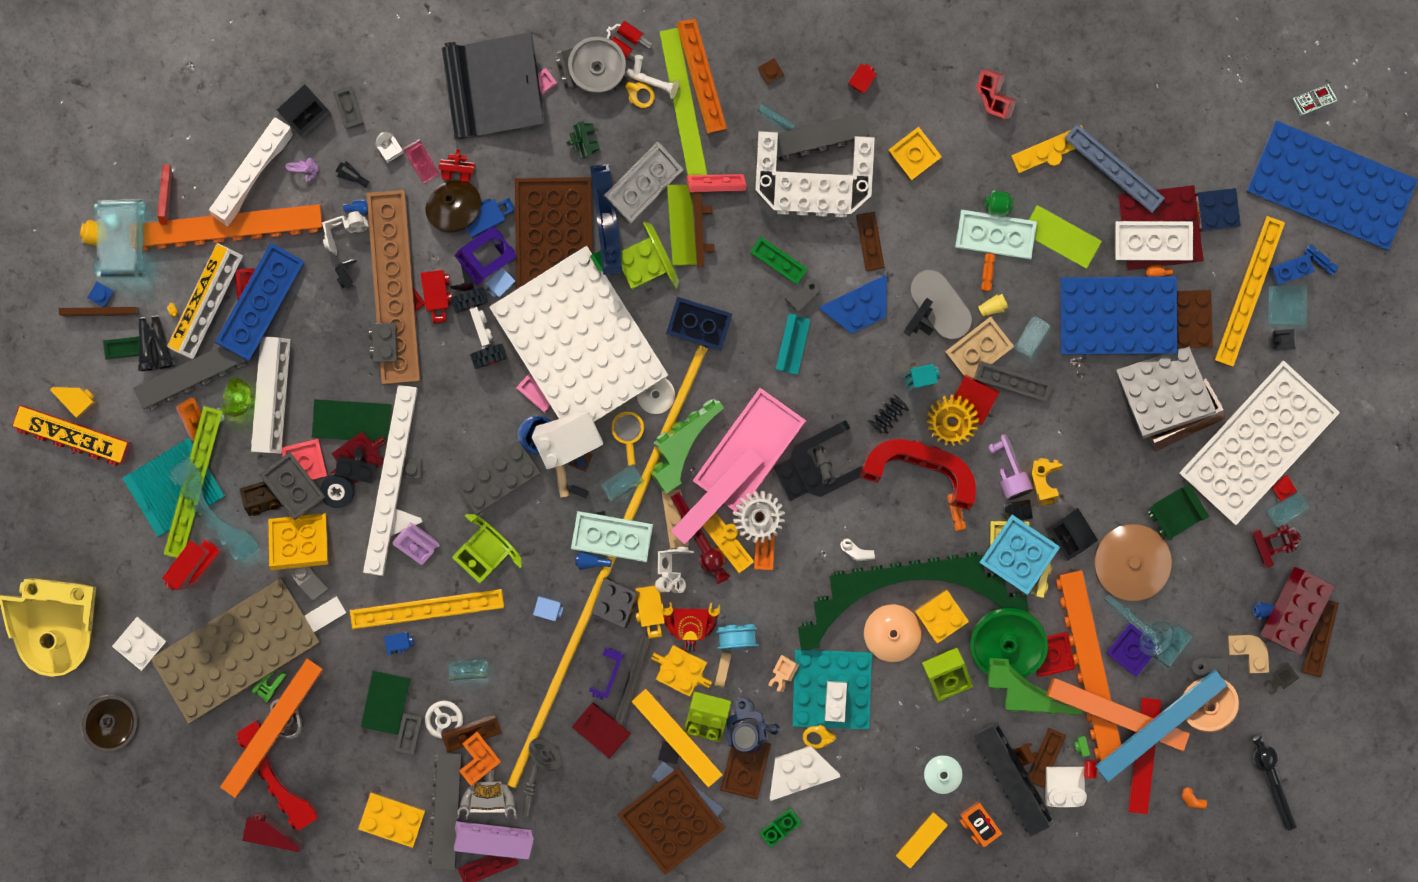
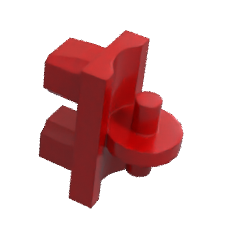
[439,149,475,182]

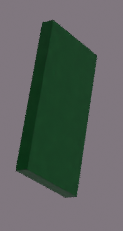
[312,399,391,442]

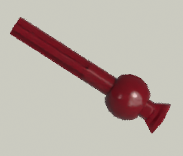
[671,492,730,584]

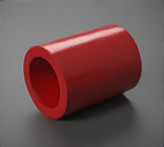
[1084,760,1098,779]

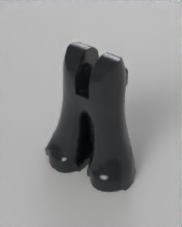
[138,316,175,372]

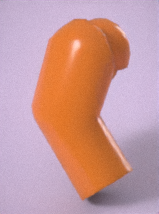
[1182,787,1207,810]

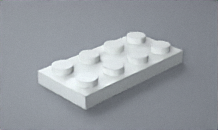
[1115,221,1193,261]

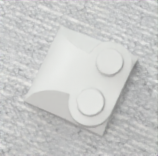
[1045,767,1087,807]

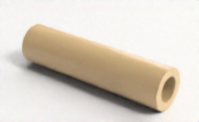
[555,465,570,498]

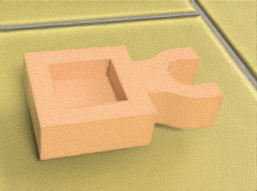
[768,655,799,692]

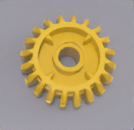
[927,395,979,446]

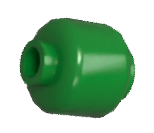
[984,190,1014,217]

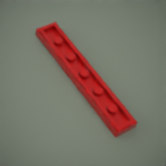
[1128,697,1161,814]

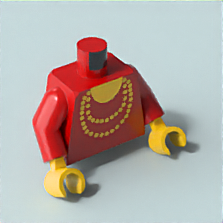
[661,602,721,651]

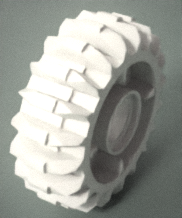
[733,491,785,543]

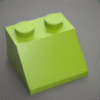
[922,648,973,702]

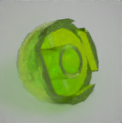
[221,377,255,416]

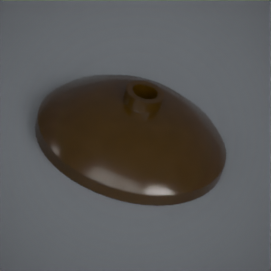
[425,180,482,233]
[81,695,137,752]

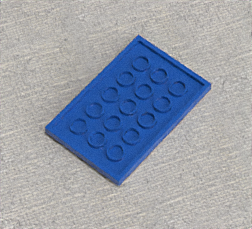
[1061,277,1177,354]

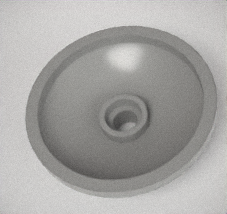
[568,37,626,93]

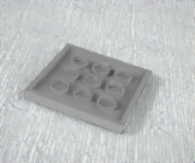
[1116,347,1216,439]

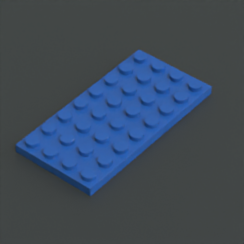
[1246,121,1418,251]

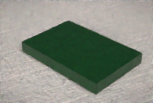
[361,671,411,735]

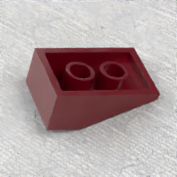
[242,812,304,852]

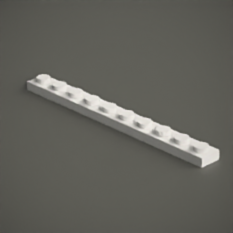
[363,385,418,576]

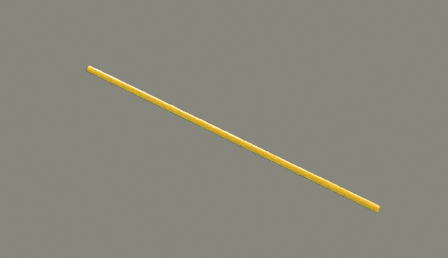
[507,345,708,788]

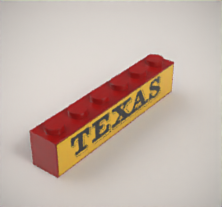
[12,405,131,466]

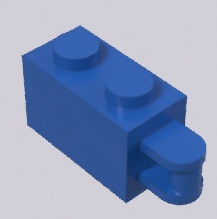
[467,198,515,239]

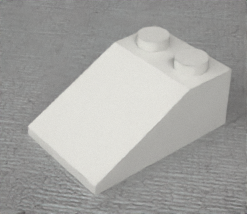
[532,411,603,469]

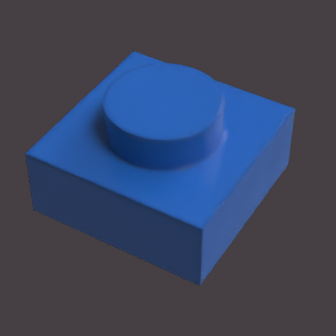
[87,282,114,307]

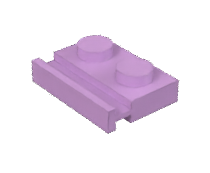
[392,522,440,565]

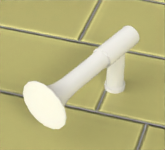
[626,55,679,99]

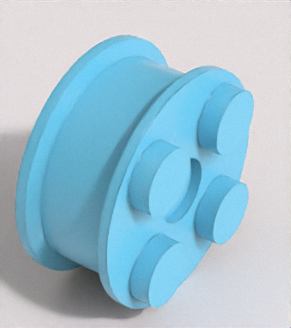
[716,624,759,650]

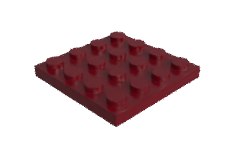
[1118,185,1204,271]

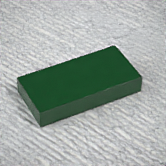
[103,336,140,360]

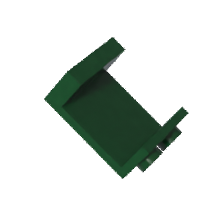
[1148,484,1209,540]

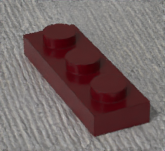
[458,855,519,882]

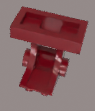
[1250,524,1301,568]

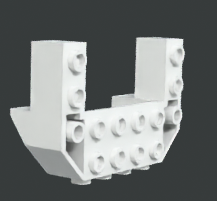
[755,131,875,217]

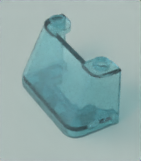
[93,199,146,278]

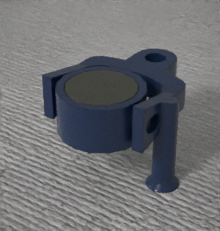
[726,698,780,753]

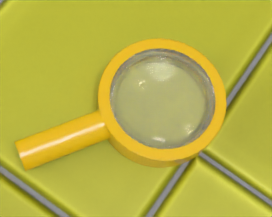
[611,411,644,466]

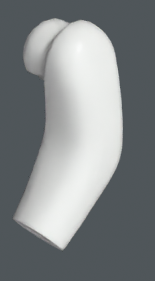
[841,538,875,562]

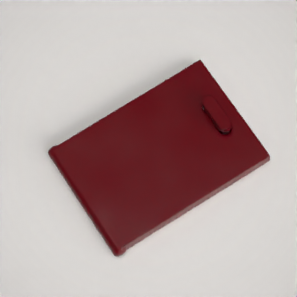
[572,702,631,759]

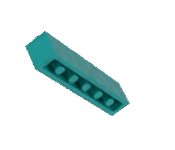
[904,364,940,392]

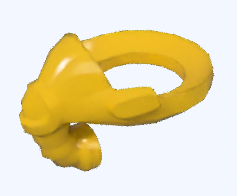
[625,82,655,108]
[803,725,836,749]

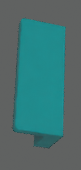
[775,313,811,375]

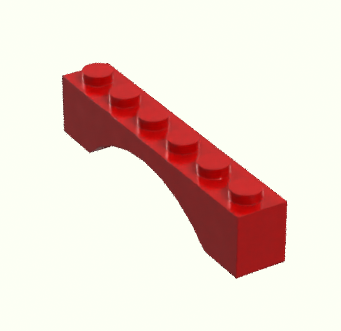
[236,720,319,831]

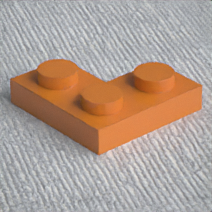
[459,732,501,786]

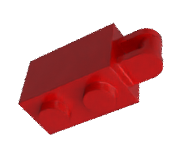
[420,269,452,324]

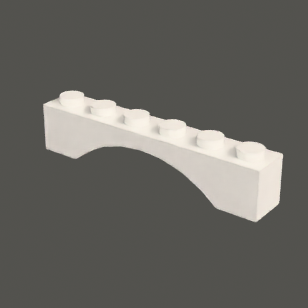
[209,117,294,226]

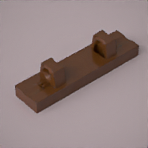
[693,192,715,269]

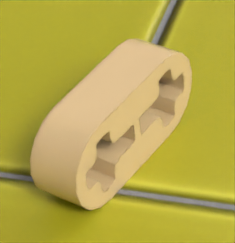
[714,651,732,688]

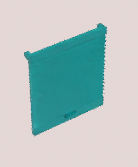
[122,437,226,537]

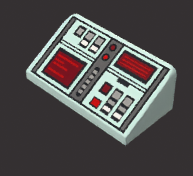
[1293,84,1337,116]

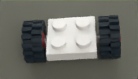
[450,287,507,369]

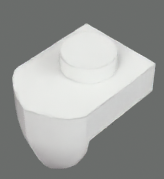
[376,132,403,163]

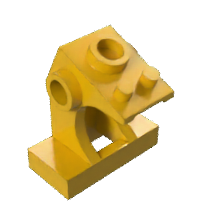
[1031,458,1063,507]

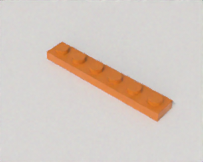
[676,19,727,134]

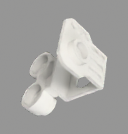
[322,211,369,256]
[655,547,694,593]

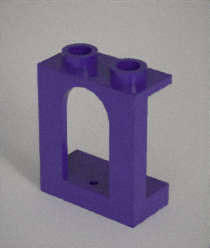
[454,226,517,286]

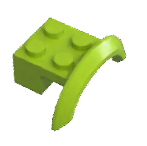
[621,221,679,290]
[452,514,522,583]

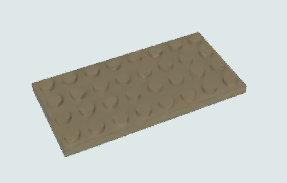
[151,578,320,724]

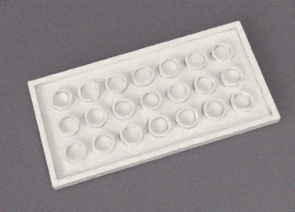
[1179,360,1340,525]

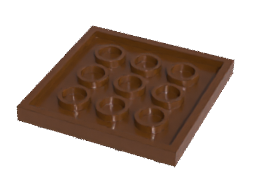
[618,767,726,875]

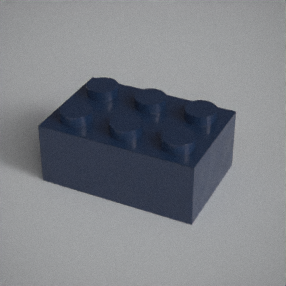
[666,297,732,351]

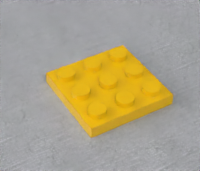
[268,513,328,571]

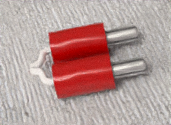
[606,20,652,63]

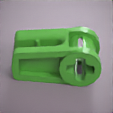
[251,671,287,704]

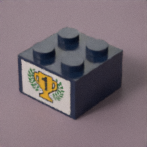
[1196,188,1241,232]

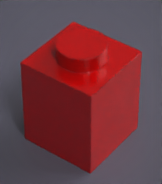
[848,63,877,95]

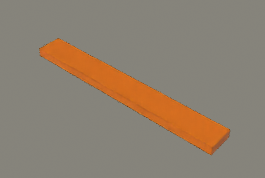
[220,659,324,798]
[1046,678,1190,751]

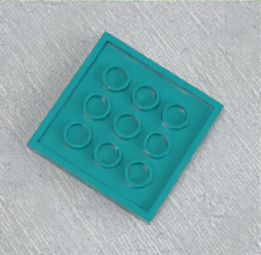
[792,649,872,729]

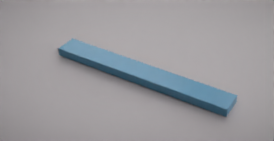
[1095,670,1228,782]

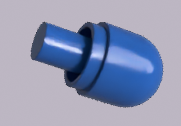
[343,200,368,215]

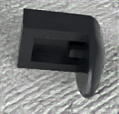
[334,260,357,290]
[450,265,474,291]
[1268,329,1296,351]
[1001,500,1033,520]

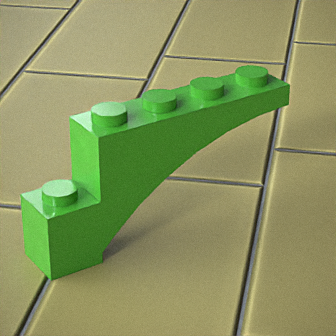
[649,400,724,494]
[987,658,1083,716]

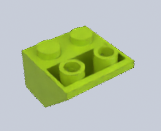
[684,691,731,742]

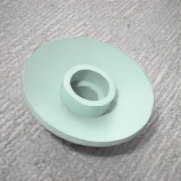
[924,755,962,794]

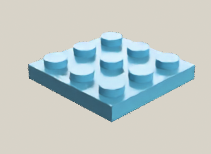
[979,515,1060,595]

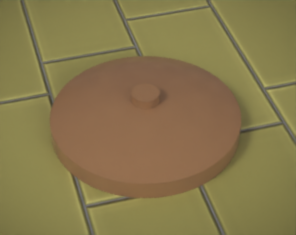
[1094,524,1172,601]

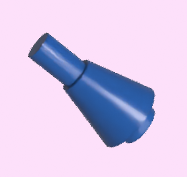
[575,551,612,570]
[1253,601,1275,620]

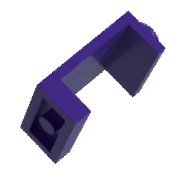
[589,646,624,700]

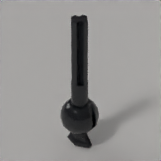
[1252,734,1297,831]

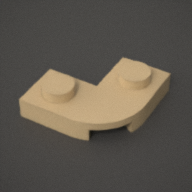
[1228,635,1269,673]

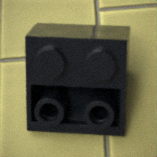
[277,84,331,138]
[1046,508,1098,561]

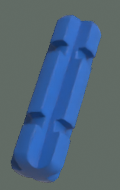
[1304,245,1338,275]

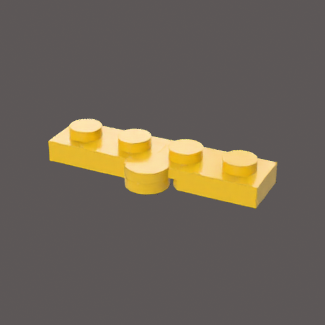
[1011,125,1083,174]
[702,512,754,573]

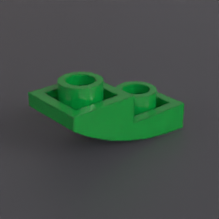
[759,807,802,848]

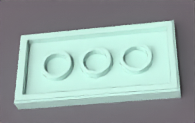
[955,210,1037,260]
[571,511,653,562]

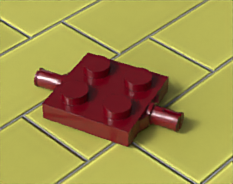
[330,431,387,484]

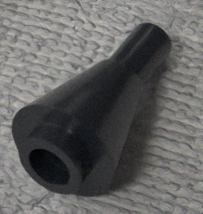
[335,160,370,188]

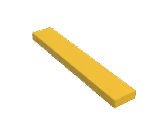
[631,689,723,788]

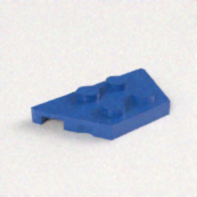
[819,275,887,334]

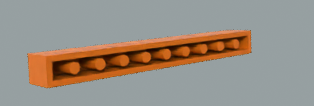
[129,204,324,252]
[1056,570,1121,762]

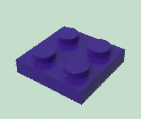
[1106,623,1160,677]

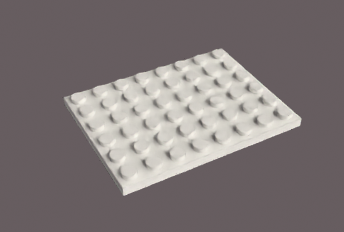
[489,246,669,422]

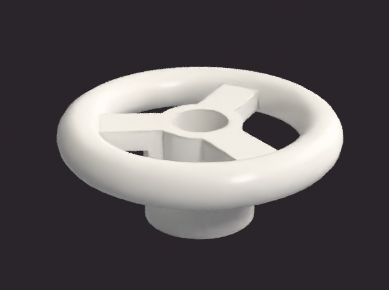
[425,701,463,739]

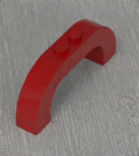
[859,439,976,510]

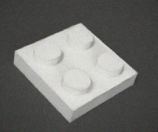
[112,617,167,671]

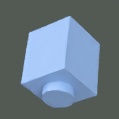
[486,268,516,298]
[533,596,564,621]

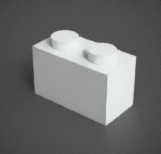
[824,681,847,722]

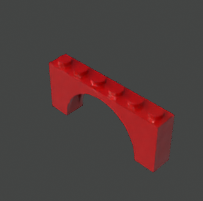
[162,539,223,591]

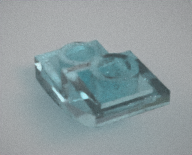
[1153,624,1193,668]

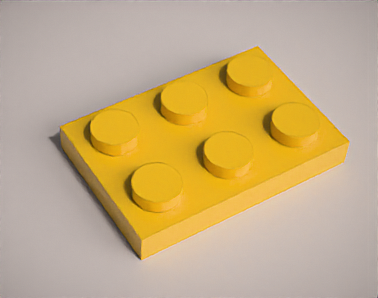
[358,792,425,848]

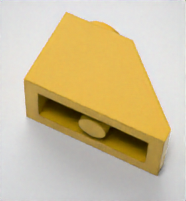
[50,387,96,418]

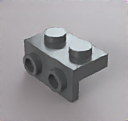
[369,323,397,363]

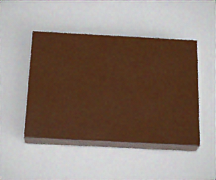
[720,742,771,800]

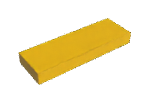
[896,812,948,868]

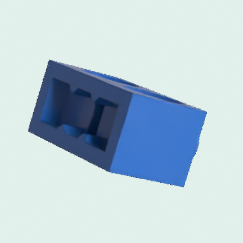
[1269,254,1315,286]

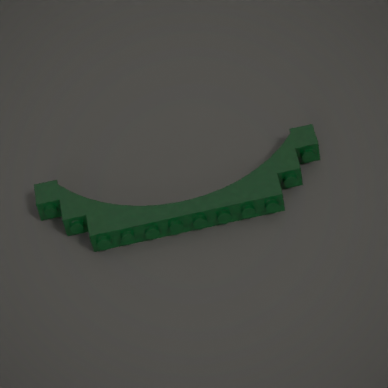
[798,552,1029,650]

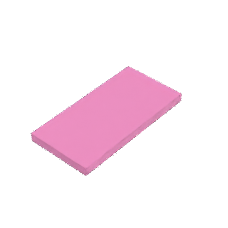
[693,388,807,511]

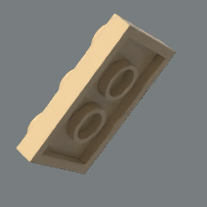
[945,316,1014,378]

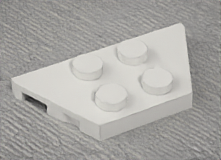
[769,746,840,801]

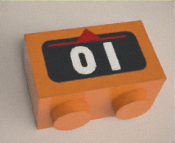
[960,801,1002,847]

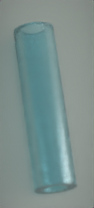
[758,103,795,131]

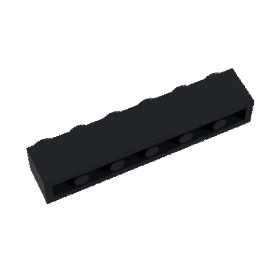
[974,721,1055,837]

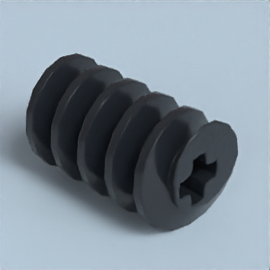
[867,393,909,434]

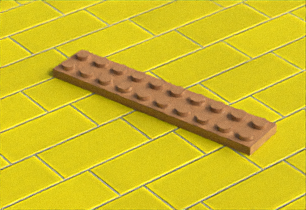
[367,190,421,384]

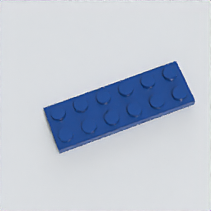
[215,242,304,362]

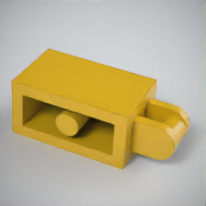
[635,585,665,639]

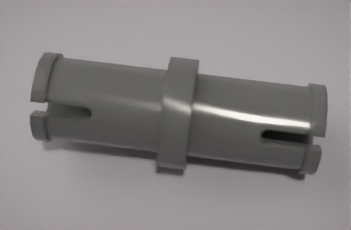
[813,446,836,484]

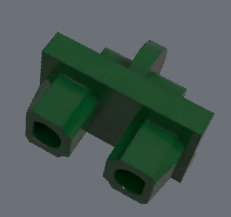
[566,121,600,159]

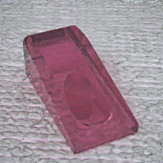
[403,139,439,183]

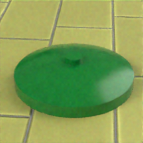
[970,608,1048,678]

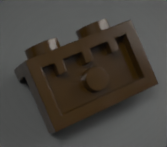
[240,481,282,516]

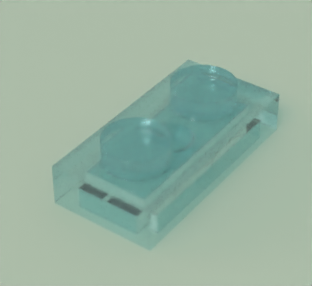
[601,464,644,502]
[1266,491,1310,527]
[449,659,488,681]

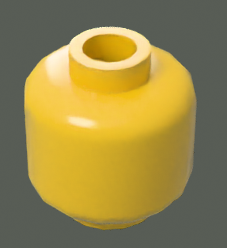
[79,220,108,247]

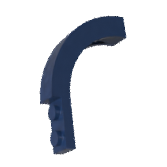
[590,164,623,276]

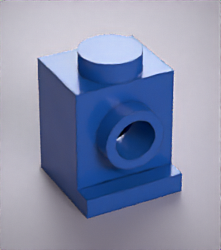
[384,632,414,655]

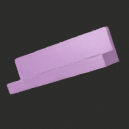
[454,821,534,859]

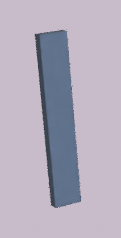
[1064,124,1165,213]

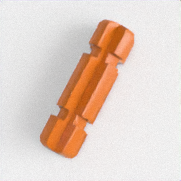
[981,253,995,291]
[947,494,966,531]

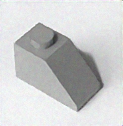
[287,566,328,600]

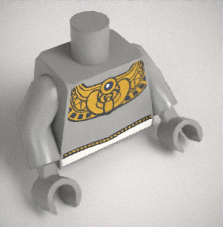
[457,769,517,820]

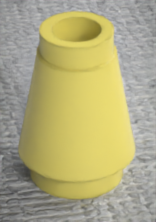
[978,294,1008,317]

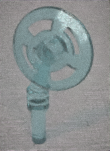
[1104,594,1174,656]

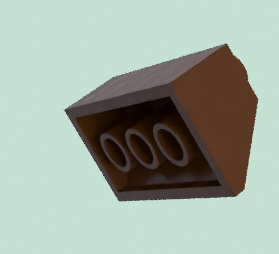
[1148,379,1225,452]

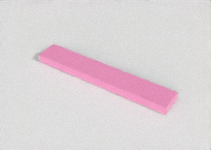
[670,447,764,544]

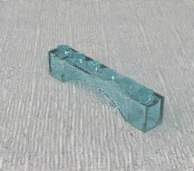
[169,456,260,562]

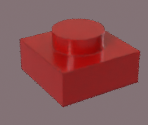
[1271,475,1297,501]

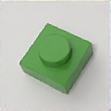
[1074,735,1090,757]

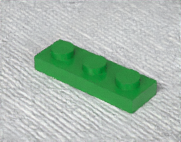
[750,236,808,285]

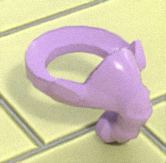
[285,158,319,182]

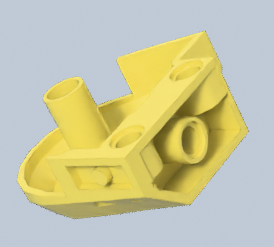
[0,578,96,677]

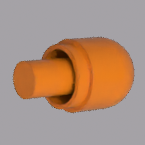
[1146,265,1173,277]

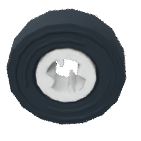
[320,474,354,508]

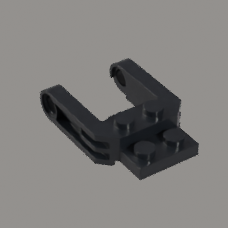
[774,420,863,501]

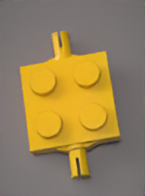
[651,645,712,697]

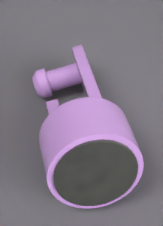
[988,434,1033,500]

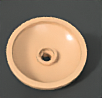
[864,604,921,662]
[1183,678,1239,732]

